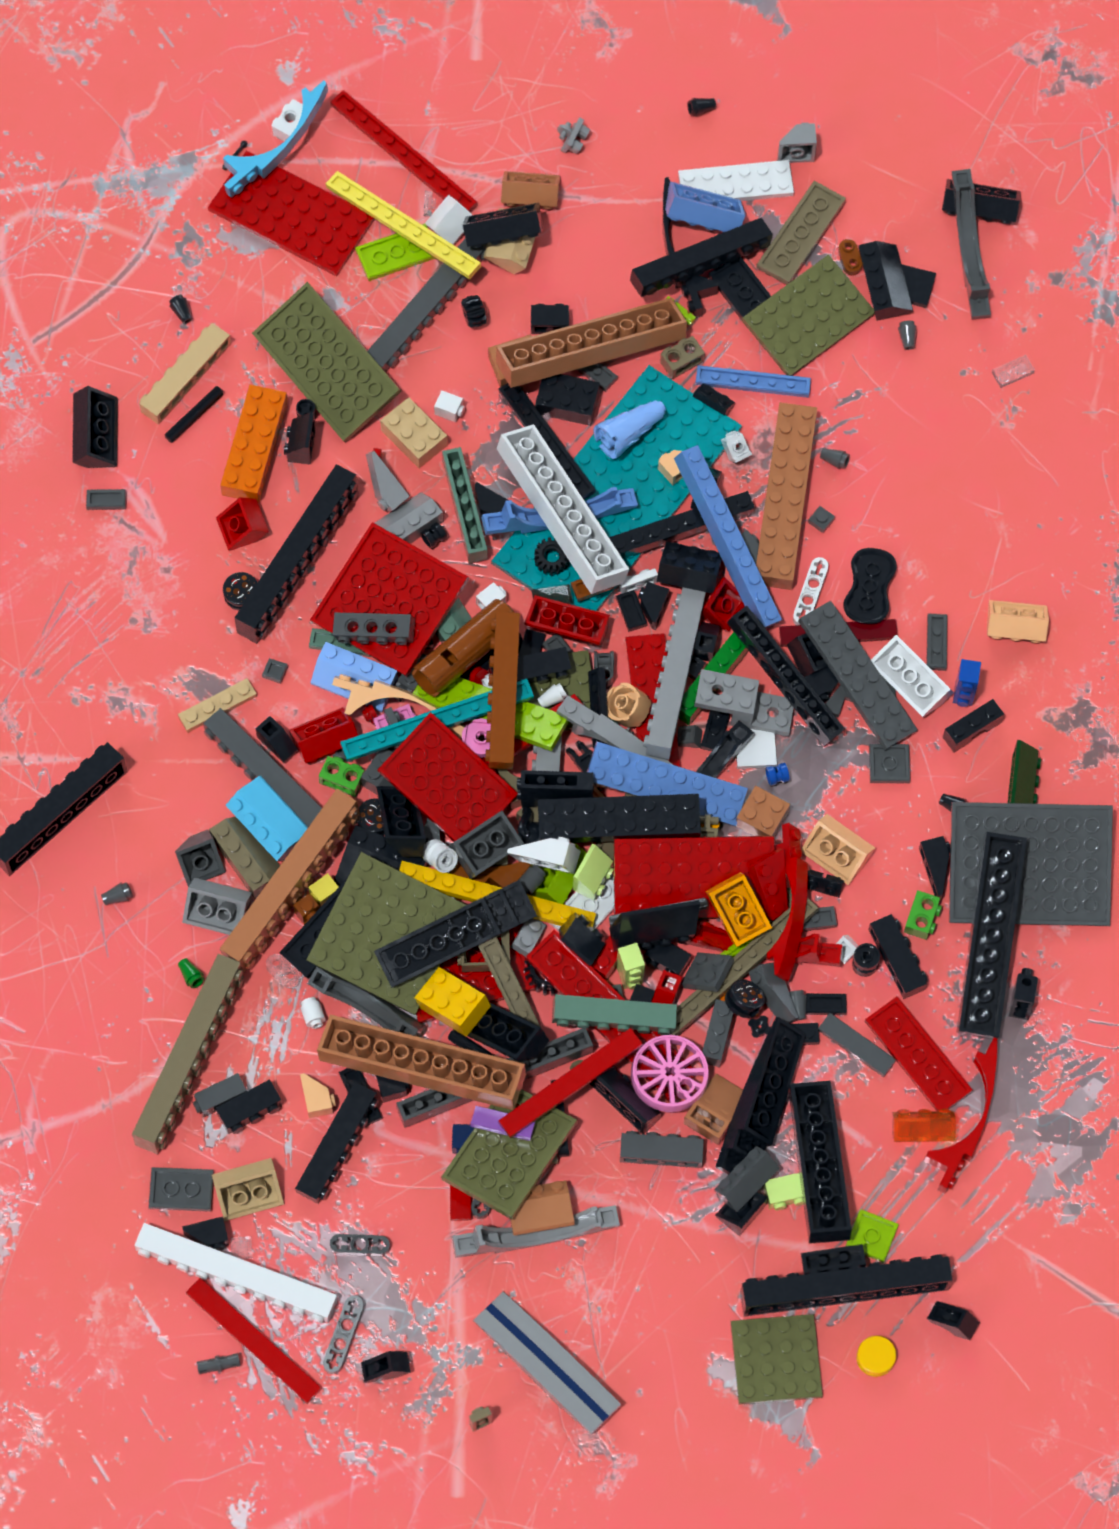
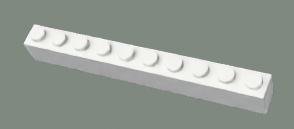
[134,1223,338,1323]

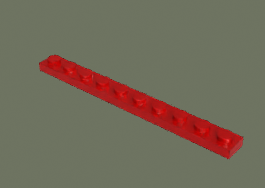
[330,90,477,212]

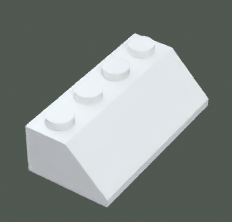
[871,635,954,717]

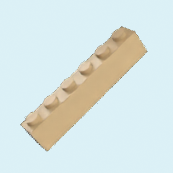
[139,323,231,425]

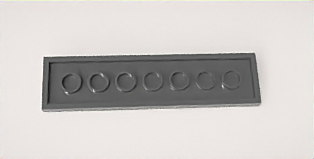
[798,601,918,750]

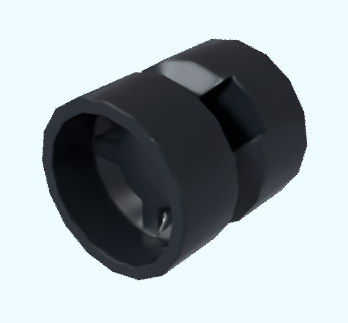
[852,943,880,977]

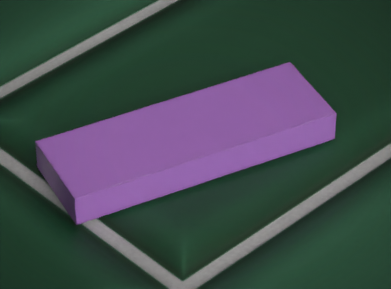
[470,1106,536,1141]

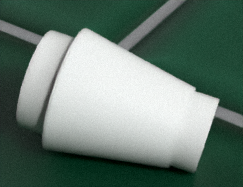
[537,683,567,708]

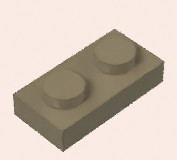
[469,1407,492,1432]

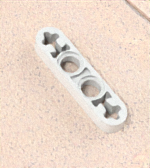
[793,557,828,625]

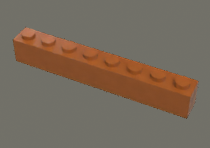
[485,612,520,769]

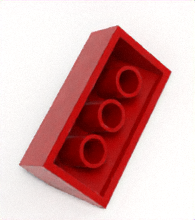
[524,595,610,645]

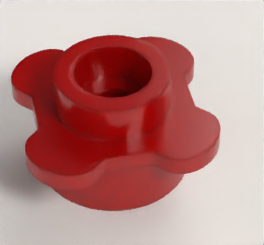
[361,704,378,724]

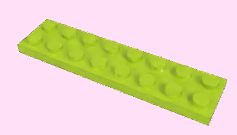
[413,677,569,751]

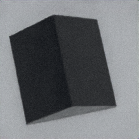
[715,1192,767,1236]

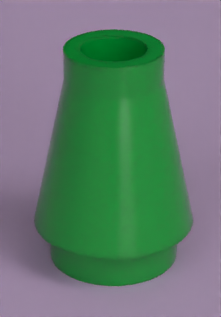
[178,958,204,988]

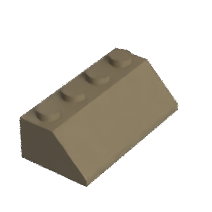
[209,817,280,899]

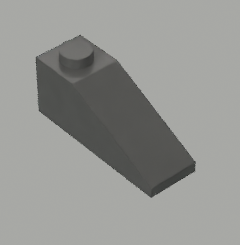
[748,963,798,1023]

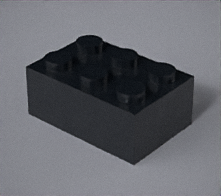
[535,374,600,426]
[657,541,722,593]

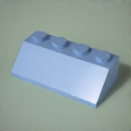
[310,642,398,713]

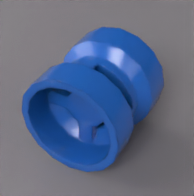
[765,762,790,786]

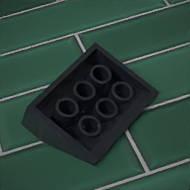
[334,825,429,887]
[609,900,700,952]

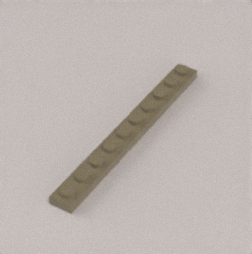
[670,897,819,1036]

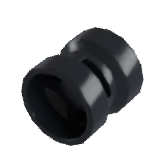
[296,399,316,418]
[420,522,447,548]

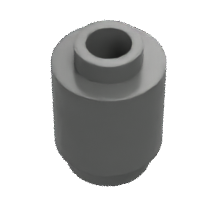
[518,864,546,894]

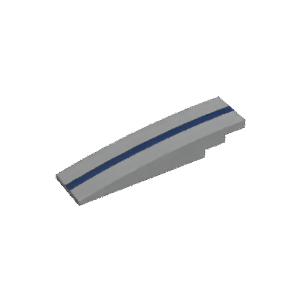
[473,1292,621,1435]

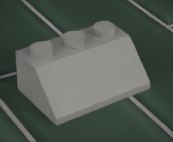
[375,492,443,544]
[182,878,252,935]

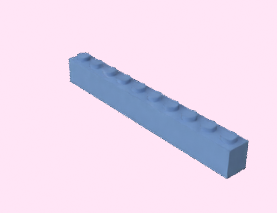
[674,445,782,629]

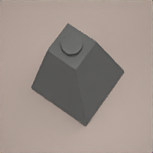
[175,830,225,887]

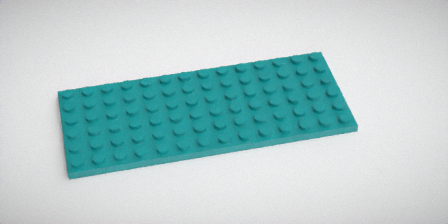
[491,365,742,612]

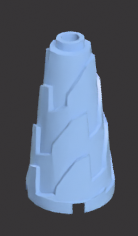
[593,400,666,459]

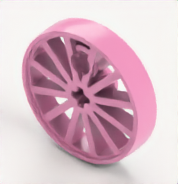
[631,1035,709,1112]

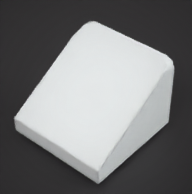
[836,935,859,964]

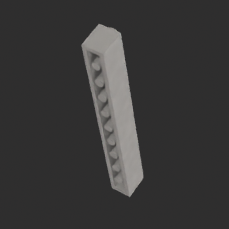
[643,587,706,759]

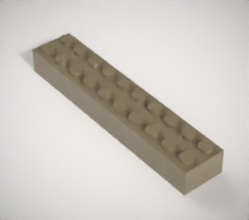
[132,954,244,1155]

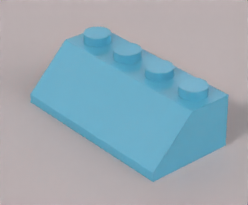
[226,776,308,861]

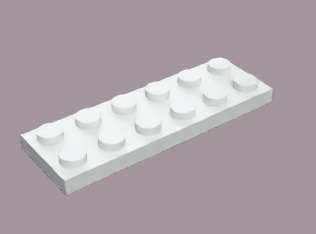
[678,160,794,201]

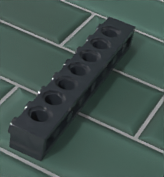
[727,606,844,746]

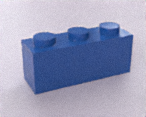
[953,659,981,707]

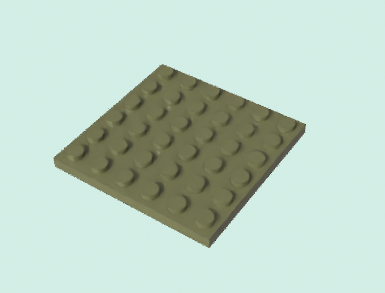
[306,852,466,1015]

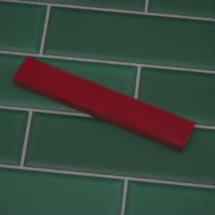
[779,619,897,647]

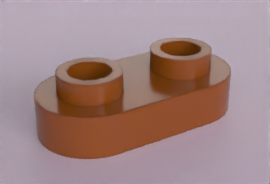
[838,239,862,276]

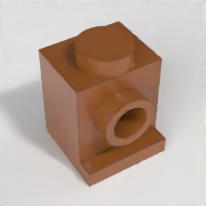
[293,894,319,925]

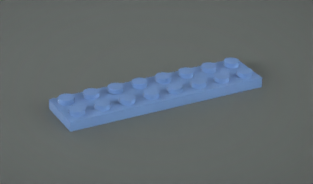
[587,741,748,826]

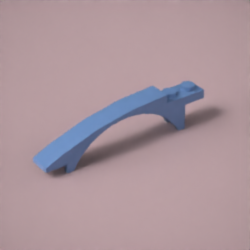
[481,487,638,535]

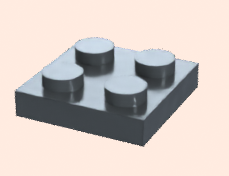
[681,952,734,992]

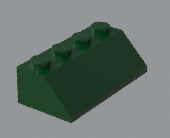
[1007,740,1041,804]

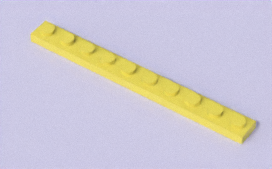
[326,171,482,280]

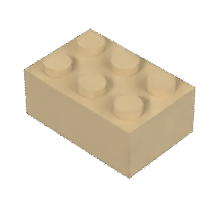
[380,397,448,469]

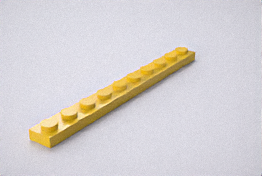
[399,861,596,928]

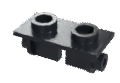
[807,869,844,898]

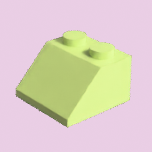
[573,843,614,901]

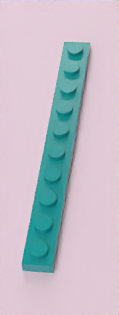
[340,679,534,762]

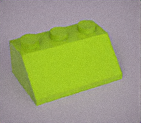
[528,843,587,904]

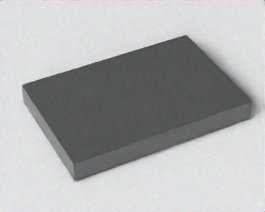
[149,1167,214,1212]

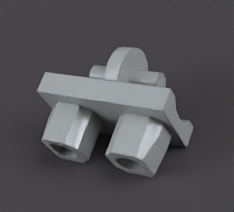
[557,117,590,154]

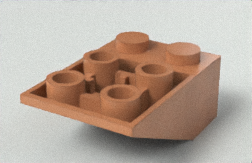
[684,1074,743,1145]

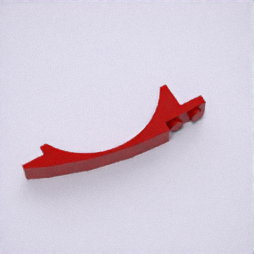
[767,823,808,981]
[685,921,843,966]
[924,1037,997,1194]

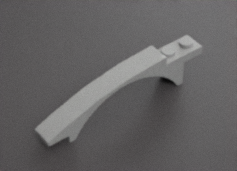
[556,695,673,765]
[452,1205,620,1258]

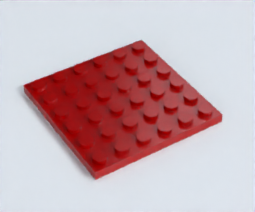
[310,522,470,677]

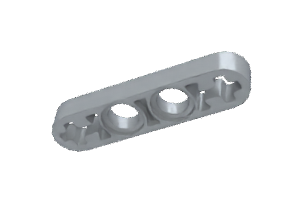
[323,1295,364,1374]

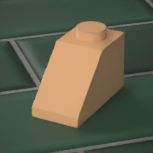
[658,450,683,486]
[300,1073,336,1118]

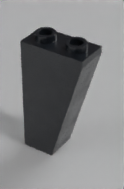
[517,770,594,808]

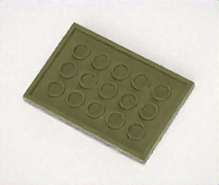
[741,254,875,376]
[441,1089,577,1220]

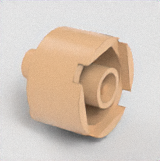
[606,683,651,727]

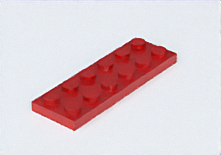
[865,997,973,1116]

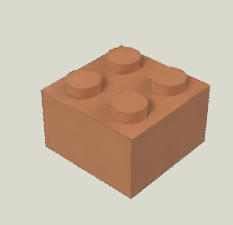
[736,785,790,837]

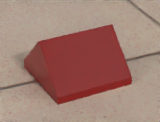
[702,577,745,632]

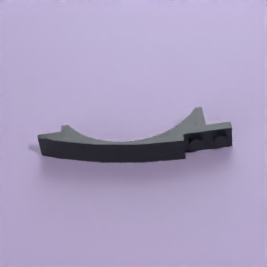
[662,177,718,318]
[696,721,754,778]

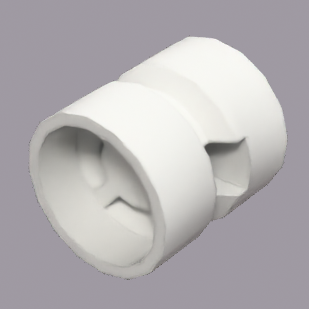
[423,839,458,873]

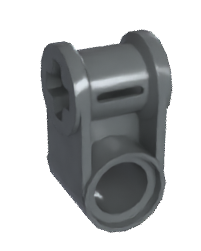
[594,651,614,689]

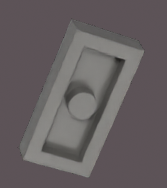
[510,918,546,957]

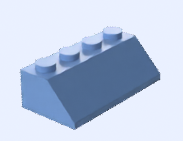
[665,181,745,233]

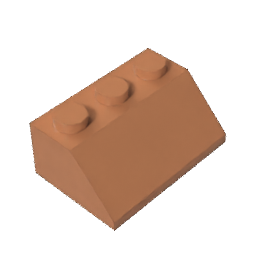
[501,171,560,209]
[510,1180,575,1236]

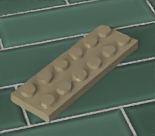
[756,181,846,285]

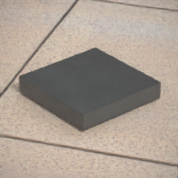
[869,744,910,783]

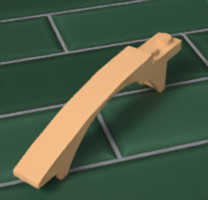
[332,674,482,741]

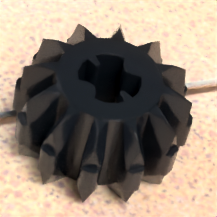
[461,295,487,328]

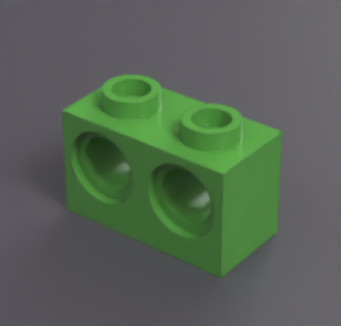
[318,756,364,797]
[904,890,942,940]

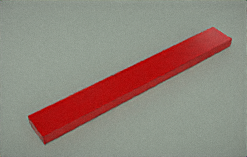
[498,1028,643,1139]
[186,1278,321,1404]

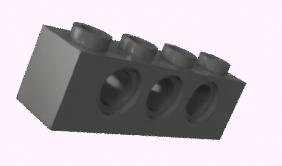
[332,612,415,645]

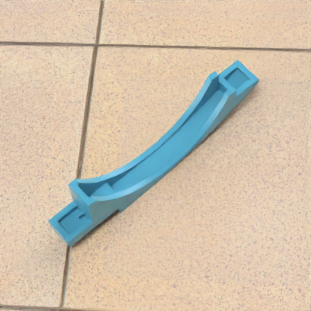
[223,81,328,198]

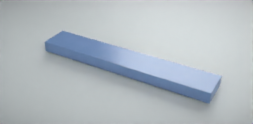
[695,365,811,398]

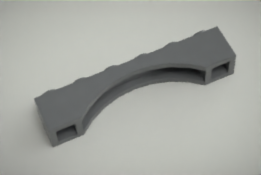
[307,966,425,1037]

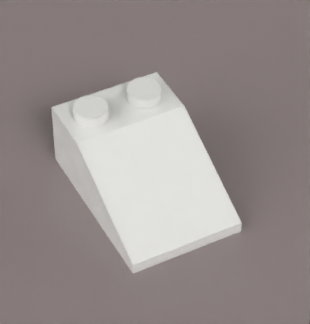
[507,837,581,874]

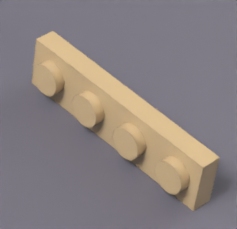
[178,678,257,733]

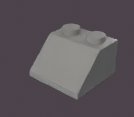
[777,123,817,163]

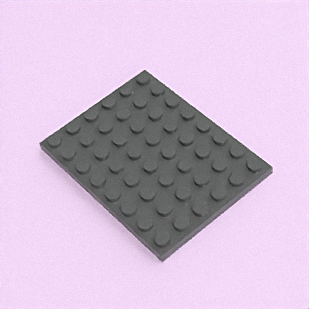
[949,802,1113,926]

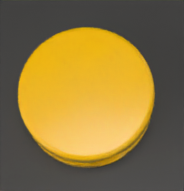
[856,1336,896,1377]

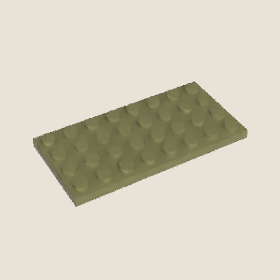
[252,282,401,443]

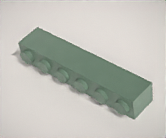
[442,447,488,563]
[552,994,677,1035]

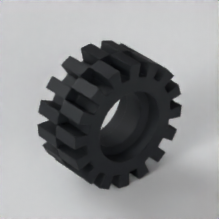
[534,537,569,576]

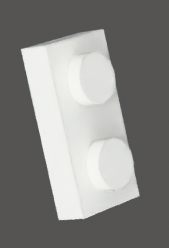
[619,568,658,594]

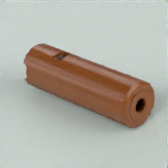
[412,599,515,697]

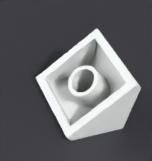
[424,195,472,245]

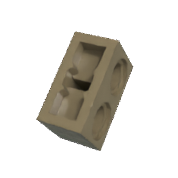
[660,336,705,379]

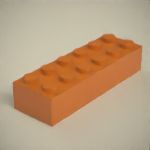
[220,384,288,503]

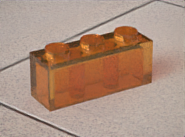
[892,1109,956,1142]

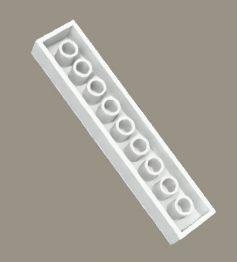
[496,424,629,594]

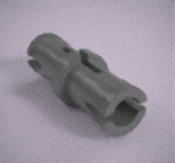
[197,1353,240,1375]

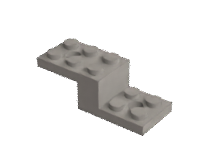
[694,669,794,736]

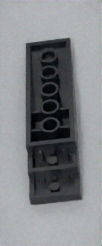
[374,880,537,988]
[716,1017,806,1175]

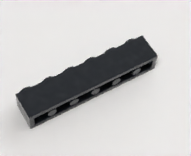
[295,1082,379,1204]

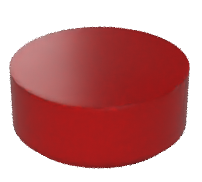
[469,667,488,686]

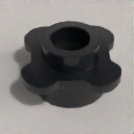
[748,1016,770,1038]

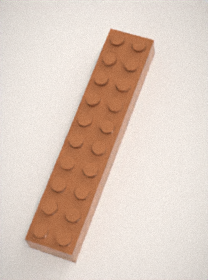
[496,298,687,388]
[756,402,817,590]
[220,789,360,973]
[317,1015,526,1110]

